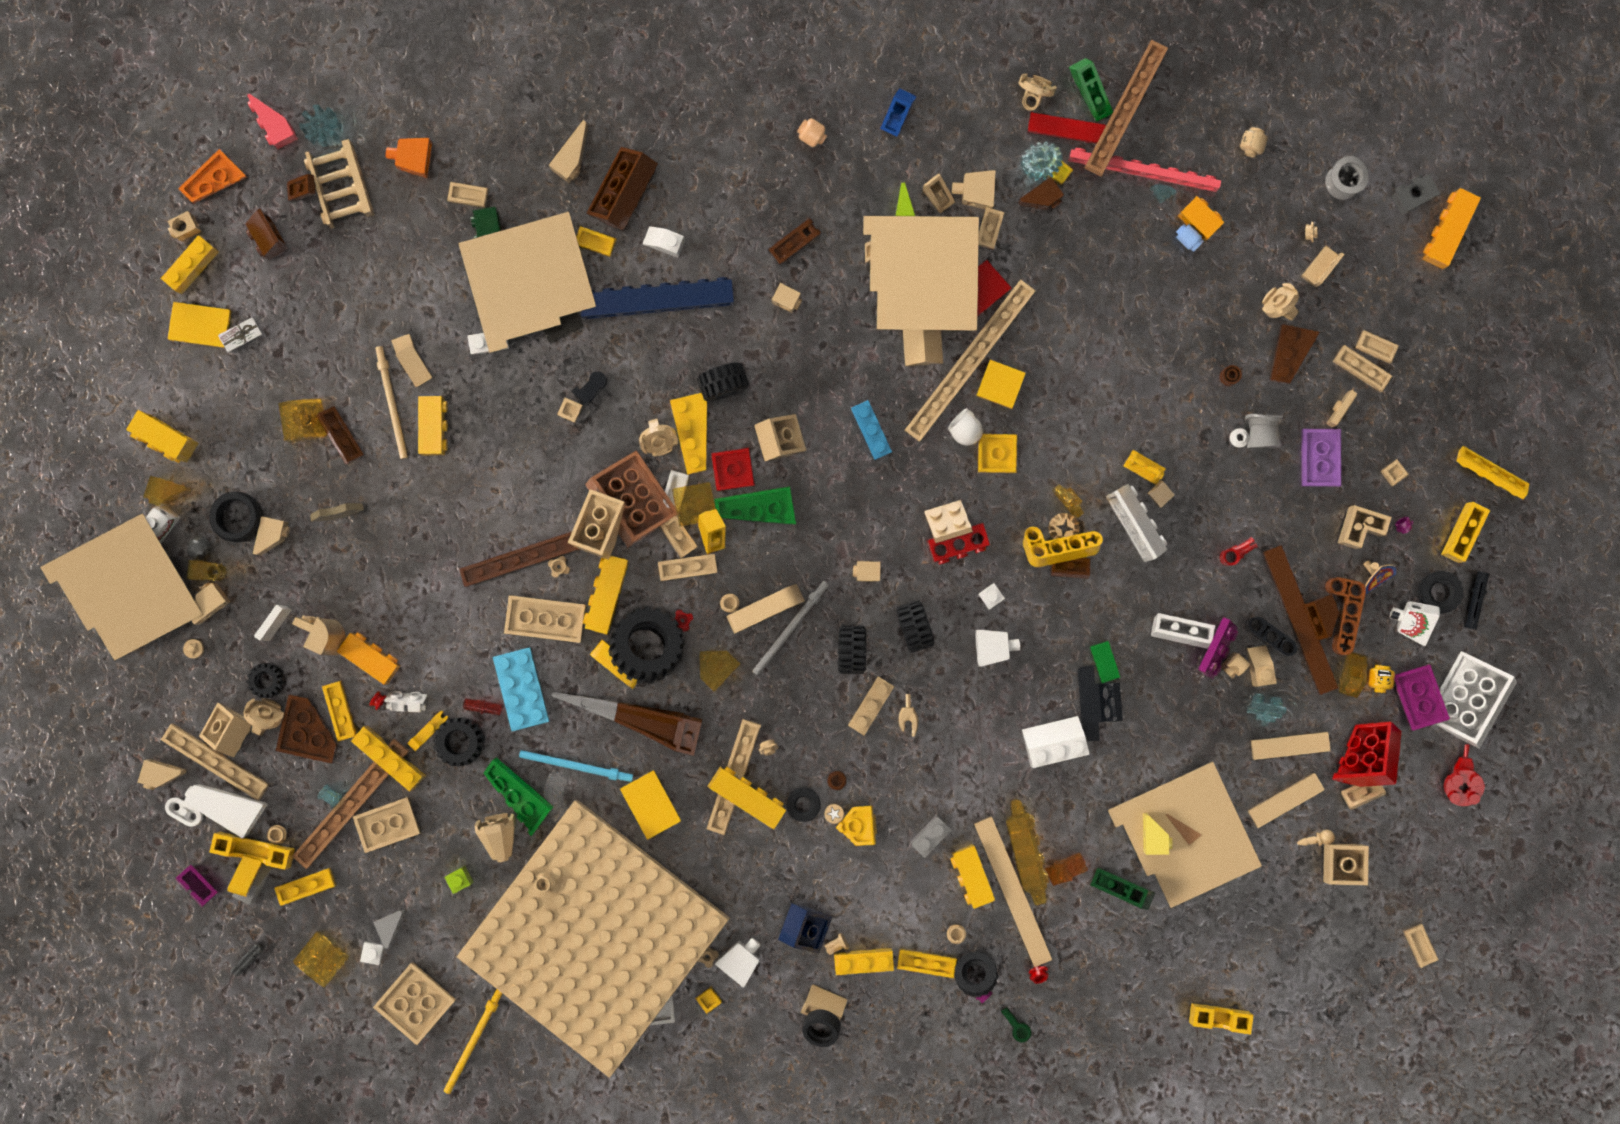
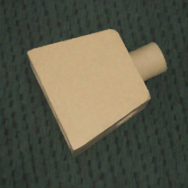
[951,170,996,209]

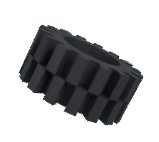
[247,663,285,698]

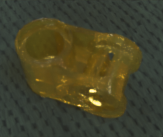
[187,560,227,581]

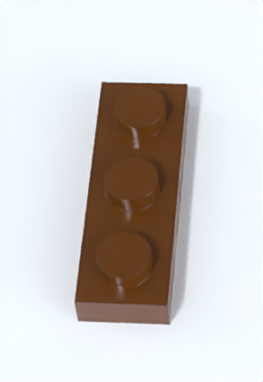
[316,406,364,465]

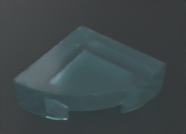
[1150,184,1177,204]

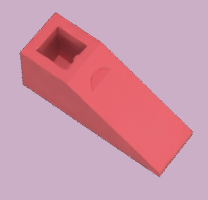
[247,94,298,149]

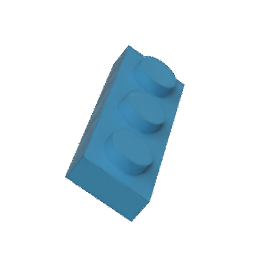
[851,400,892,460]

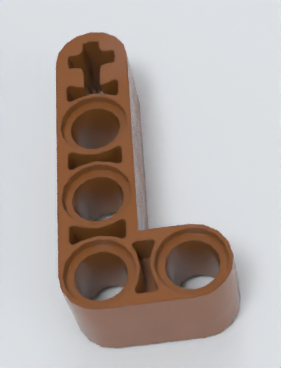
[1325,577,1366,655]

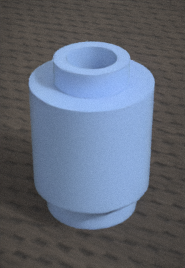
[1176,224,1204,252]

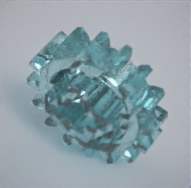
[1021,141,1063,181]

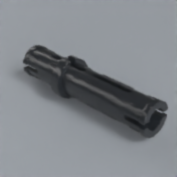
[1465,571,1490,630]

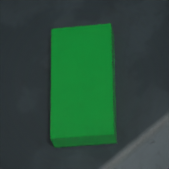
[1090,641,1120,683]

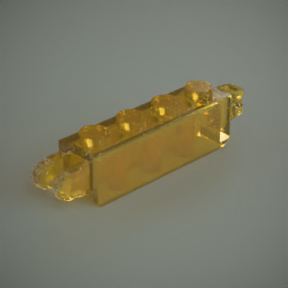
[1005,799,1049,906]

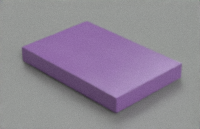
[1301,429,1341,487]

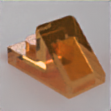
[1045,852,1088,886]

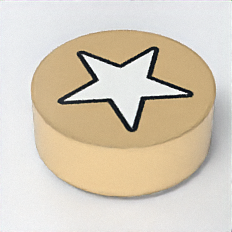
[824,804,844,824]

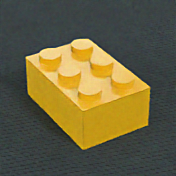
[126,410,199,463]

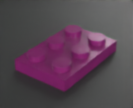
[1198,617,1238,679]
[1394,664,1450,731]

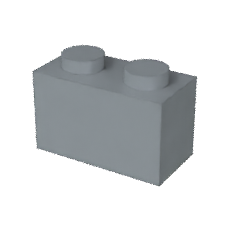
[910,815,951,858]

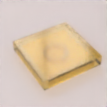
[672,482,715,527]

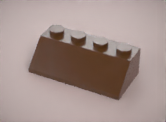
[586,147,658,231]

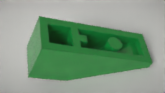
[1069,58,1113,122]

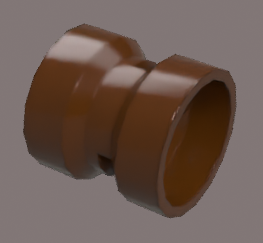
[1219,365,1242,387]

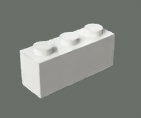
[1151,613,1215,648]

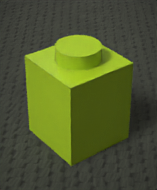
[444,866,474,894]

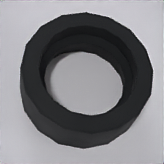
[802,1009,841,1047]

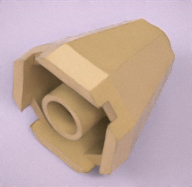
[474,813,516,862]

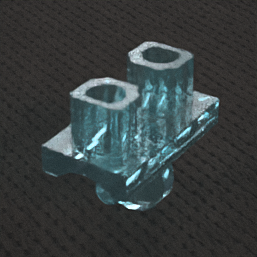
[1247,693,1286,727]

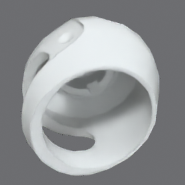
[948,408,983,446]

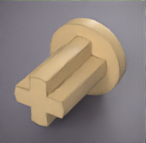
[824,933,849,955]

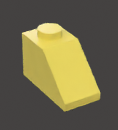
[1143,813,1173,855]

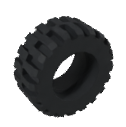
[608,606,685,684]

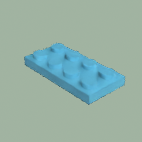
[493,647,550,731]

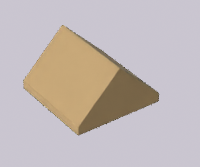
[903,330,943,366]

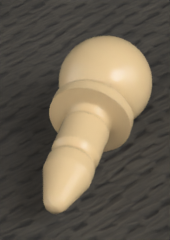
[1297,830,1335,846]

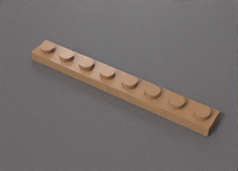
[1084,40,1168,177]
[292,739,409,869]

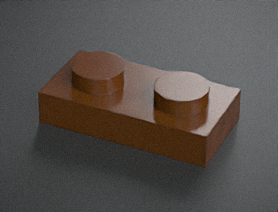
[287,174,316,201]
[1051,558,1090,579]

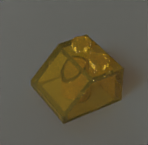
[278,399,328,443]

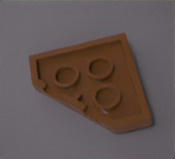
[275,694,338,764]

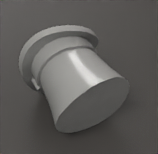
[1325,156,1369,200]
[1245,414,1283,449]

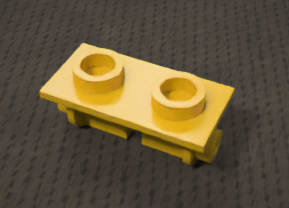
[1124,450,1166,485]

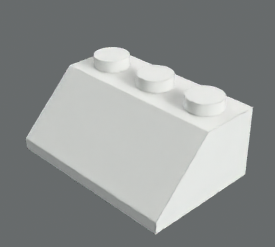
[1022,716,1090,768]

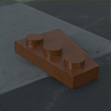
[1270,324,1320,384]

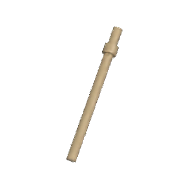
[375,346,408,459]

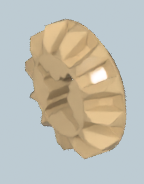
[1049,513,1080,539]

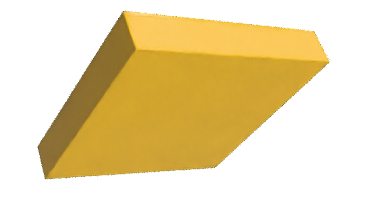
[976,360,1026,409]
[978,434,1017,473]

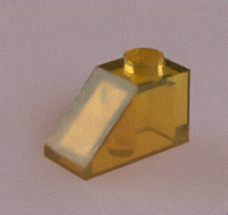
[143,475,192,506]
[1339,652,1367,698]

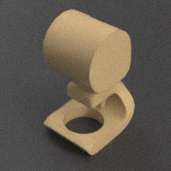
[1221,652,1250,679]

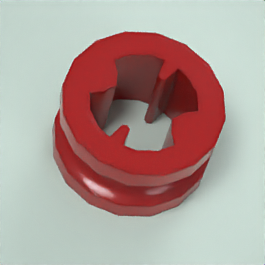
[369,691,387,710]

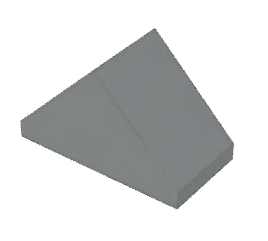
[373,909,406,949]

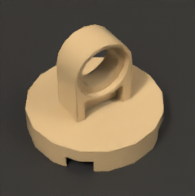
[1018,74,1057,111]
[1262,283,1299,321]
[639,419,678,456]
[243,698,284,736]

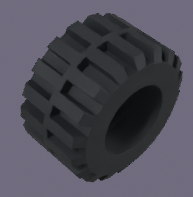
[697,362,750,401]
[896,600,935,653]
[838,625,866,674]
[433,717,485,767]

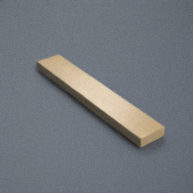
[707,719,761,835]
[161,723,270,801]

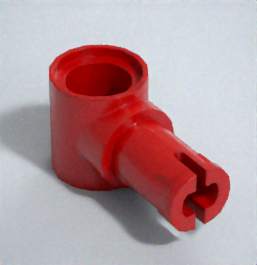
[1220,537,1258,566]

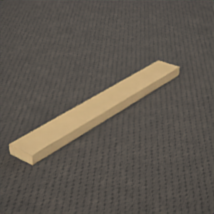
[974,816,1052,967]

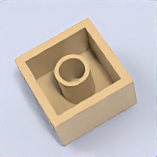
[1323,843,1369,885]

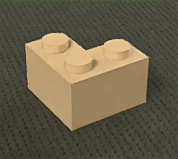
[1338,505,1392,549]

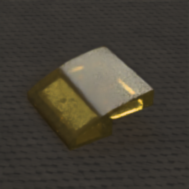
[293,931,349,988]

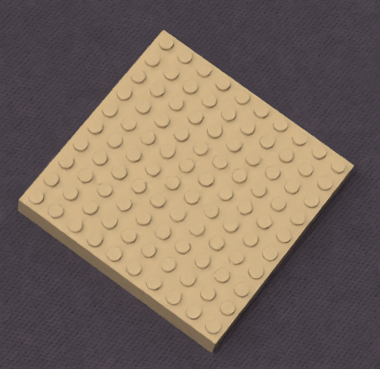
[457,800,730,1078]

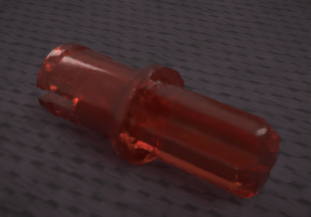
[463,698,503,716]

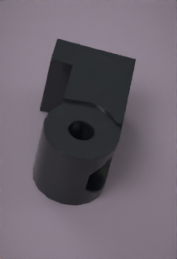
[571,371,607,406]

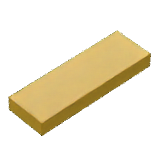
[322,681,357,741]
[274,868,337,906]
[897,949,957,978]

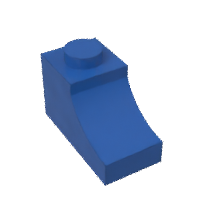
[880,88,917,137]

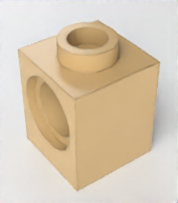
[168,211,202,242]
[772,283,802,313]
[853,561,880,582]

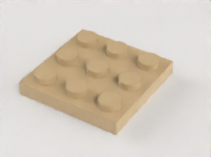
[373,962,456,1045]

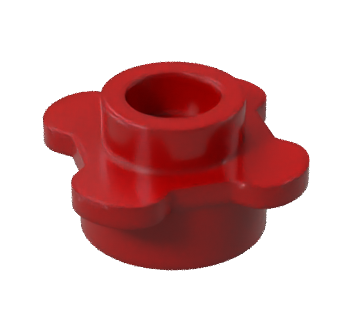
[674,610,693,631]
[1029,966,1049,984]

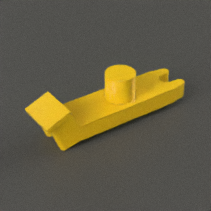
[407,711,449,751]

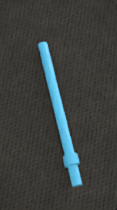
[519,750,633,782]

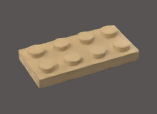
[504,595,586,643]

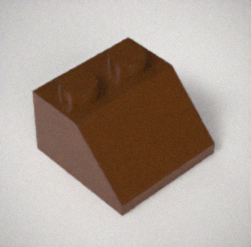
[245,208,288,260]

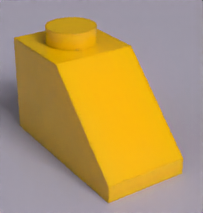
[698,509,726,554]

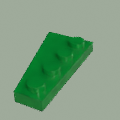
[714,487,796,525]
[484,757,554,836]

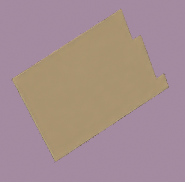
[458,212,596,353]
[863,216,979,331]
[40,513,202,661]
[1108,762,1262,908]

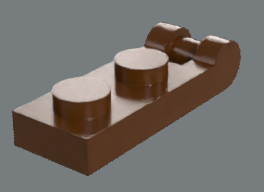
[768,218,822,265]

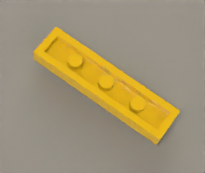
[1456,446,1530,499]

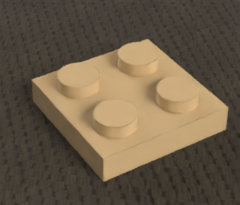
[924,500,972,543]

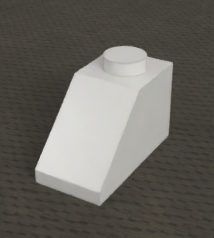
[643,226,685,258]

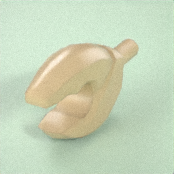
[898,694,919,737]

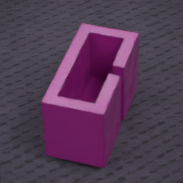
[175,864,218,907]

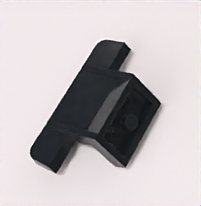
[1078,665,1123,741]

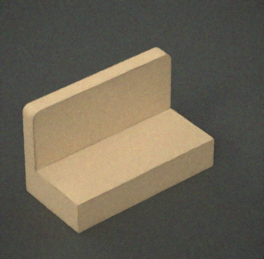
[1301,246,1345,288]
[800,985,847,1020]

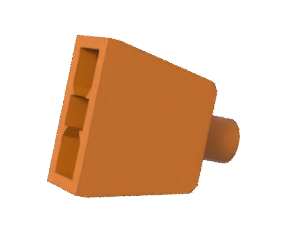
[386,138,432,178]

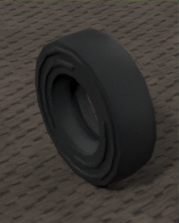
[786,787,821,822]

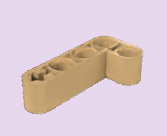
[726,584,805,634]

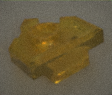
[1052,484,1084,519]
[700,651,741,692]

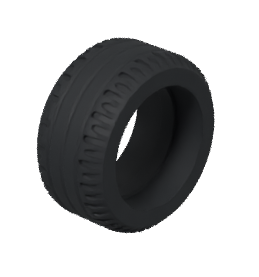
[209,491,264,543]

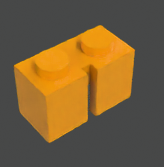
[1178,196,1224,242]

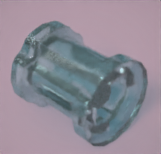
[317,784,343,809]

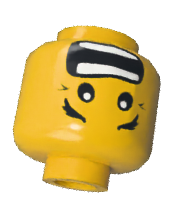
[1368,665,1395,693]

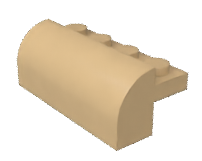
[292,615,346,655]

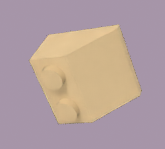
[754,414,806,461]
[199,703,252,757]

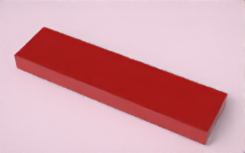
[1027,112,1106,144]

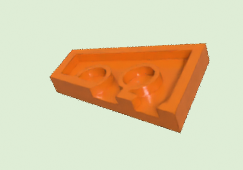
[178,149,248,204]

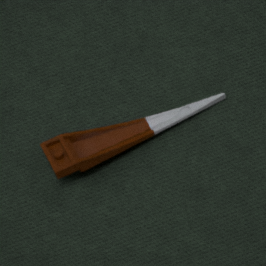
[551,692,703,756]

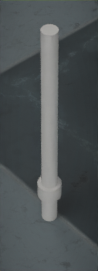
[752,581,829,675]

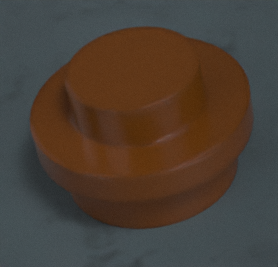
[827,771,847,790]

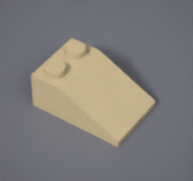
[568,489,625,560]

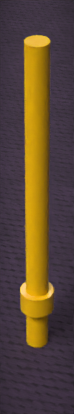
[443,989,503,1094]

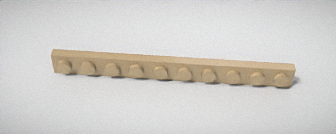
[904,279,1035,442]

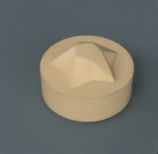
[183,639,204,658]

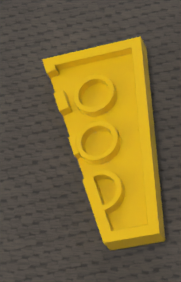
[670,393,707,475]

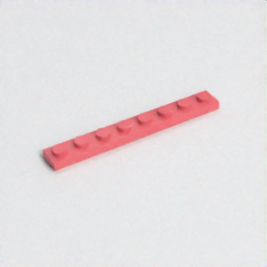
[1068,148,1221,192]

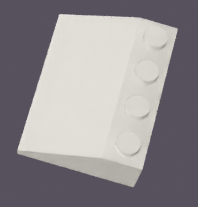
[1106,484,1167,562]
[1435,651,1517,749]

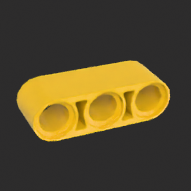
[590,640,638,689]

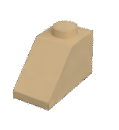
[253,516,290,556]
[192,582,230,625]
[1246,645,1277,687]
[137,759,187,790]

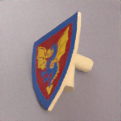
[1363,560,1396,595]

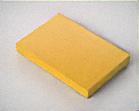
[167,302,232,348]
[620,770,681,840]

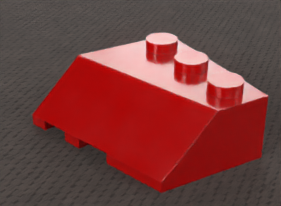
[1332,722,1402,787]

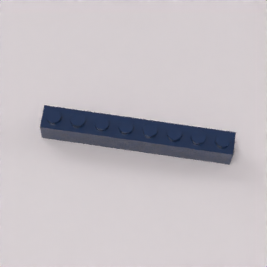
[581,277,734,320]

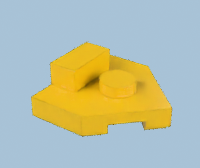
[836,805,877,846]

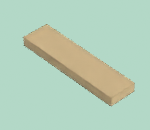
[1251,732,1331,760]
[1248,773,1325,828]

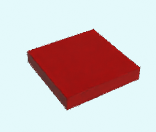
[711,448,755,491]

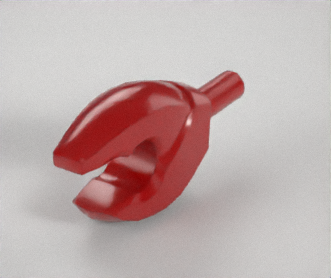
[1453,744,1474,773]

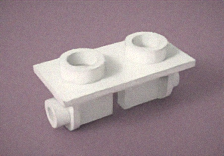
[385,691,427,712]

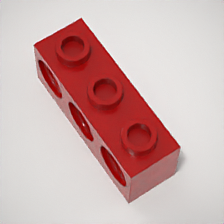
[927,523,990,565]

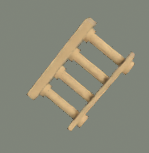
[304,139,375,229]

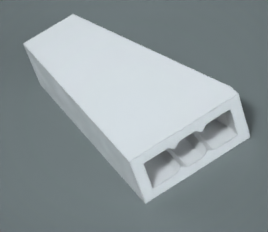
[183,784,268,838]

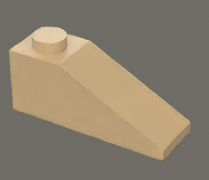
[549,120,588,183]

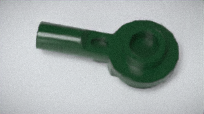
[1001,1007,1032,1043]

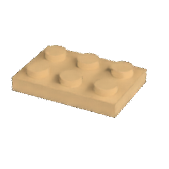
[353,797,421,853]

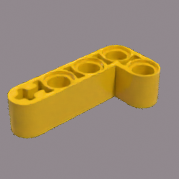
[1023,527,1103,567]

